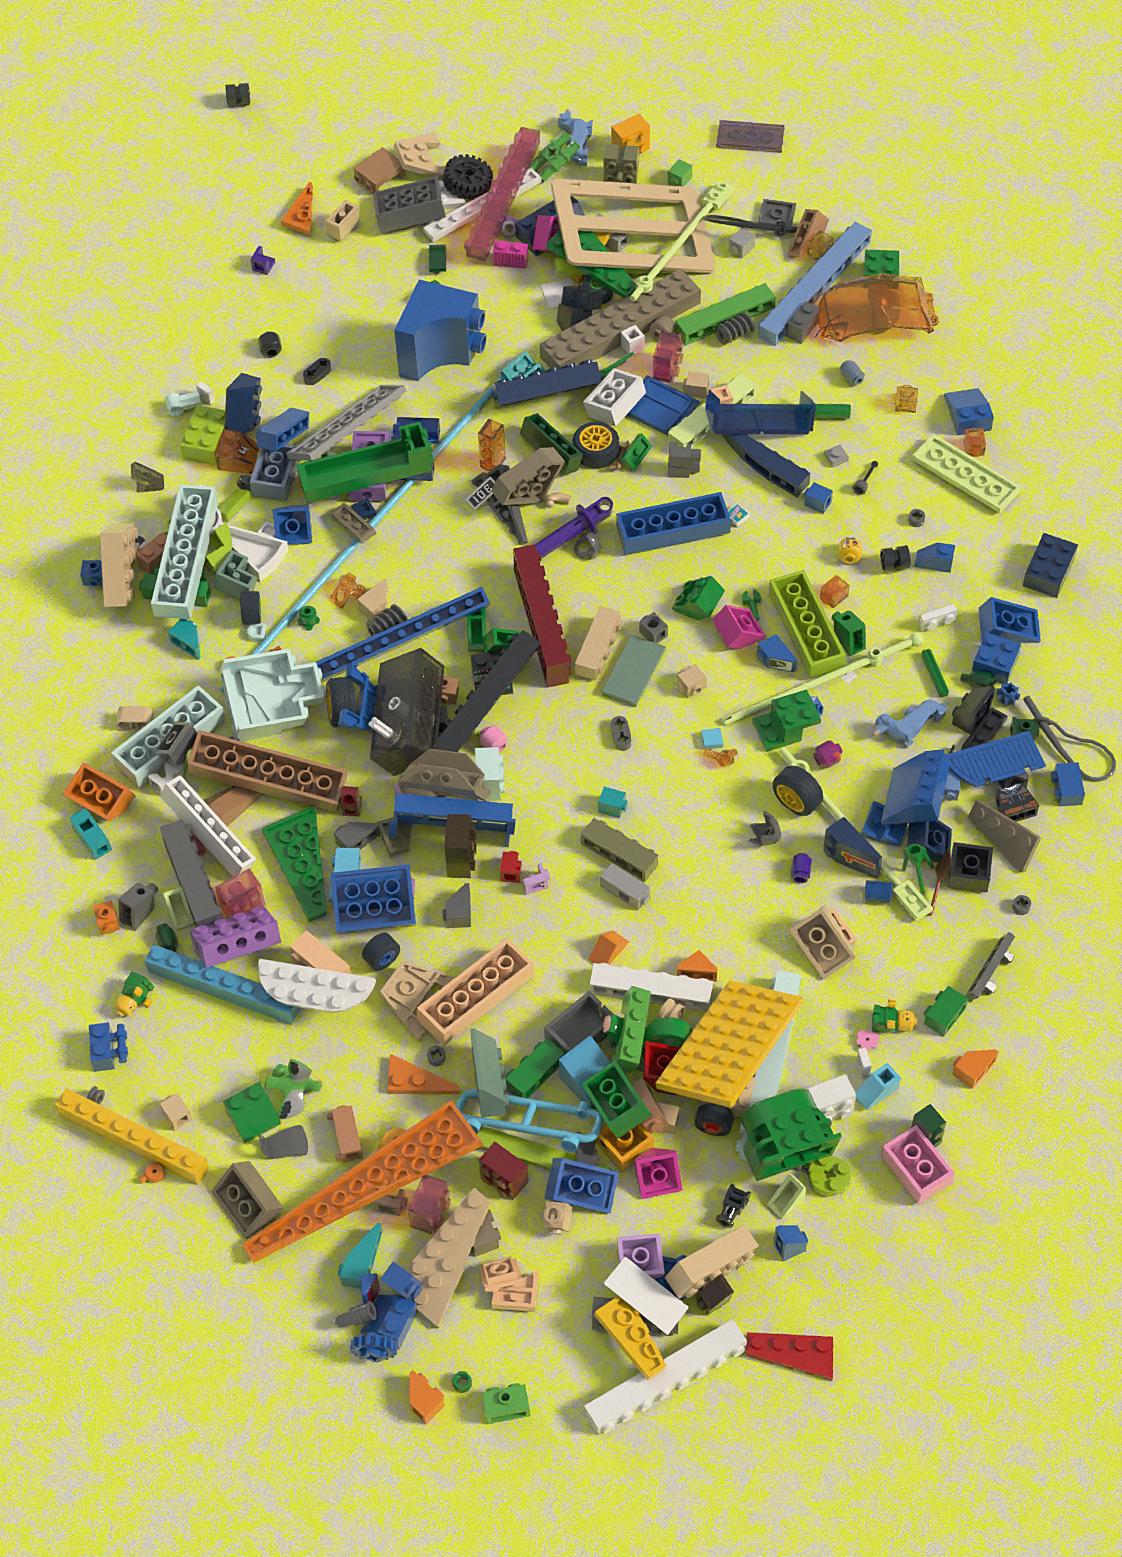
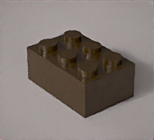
[444,814,477,878]

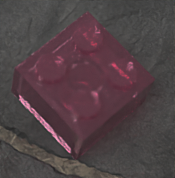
[653,331,684,383]
[215,868,266,918]
[408,1175,451,1235]

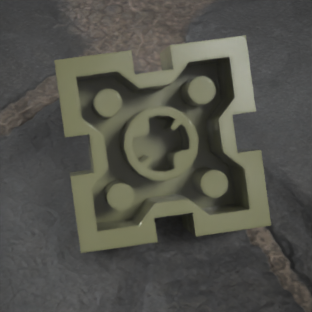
[603,144,639,184]

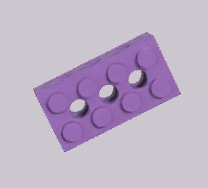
[349,431,390,501]
[190,906,281,968]

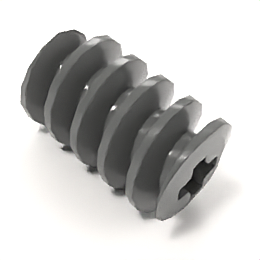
[716,312,755,345]
[366,604,408,636]

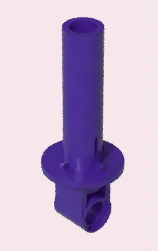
[535,497,613,559]

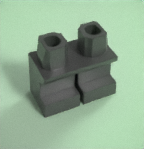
[668,442,701,478]

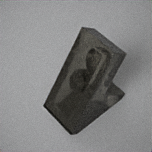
[131,461,164,493]

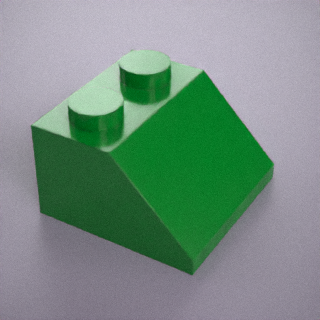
[223,1082,281,1143]

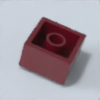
[479,1141,529,1200]

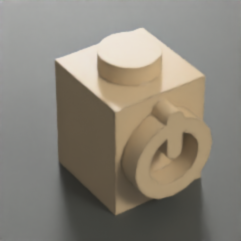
[676,664,707,698]
[543,1201,573,1235]

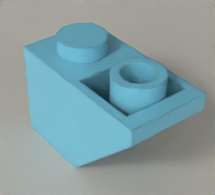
[855,1063,901,1110]

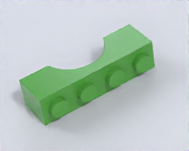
[613,986,651,1073]

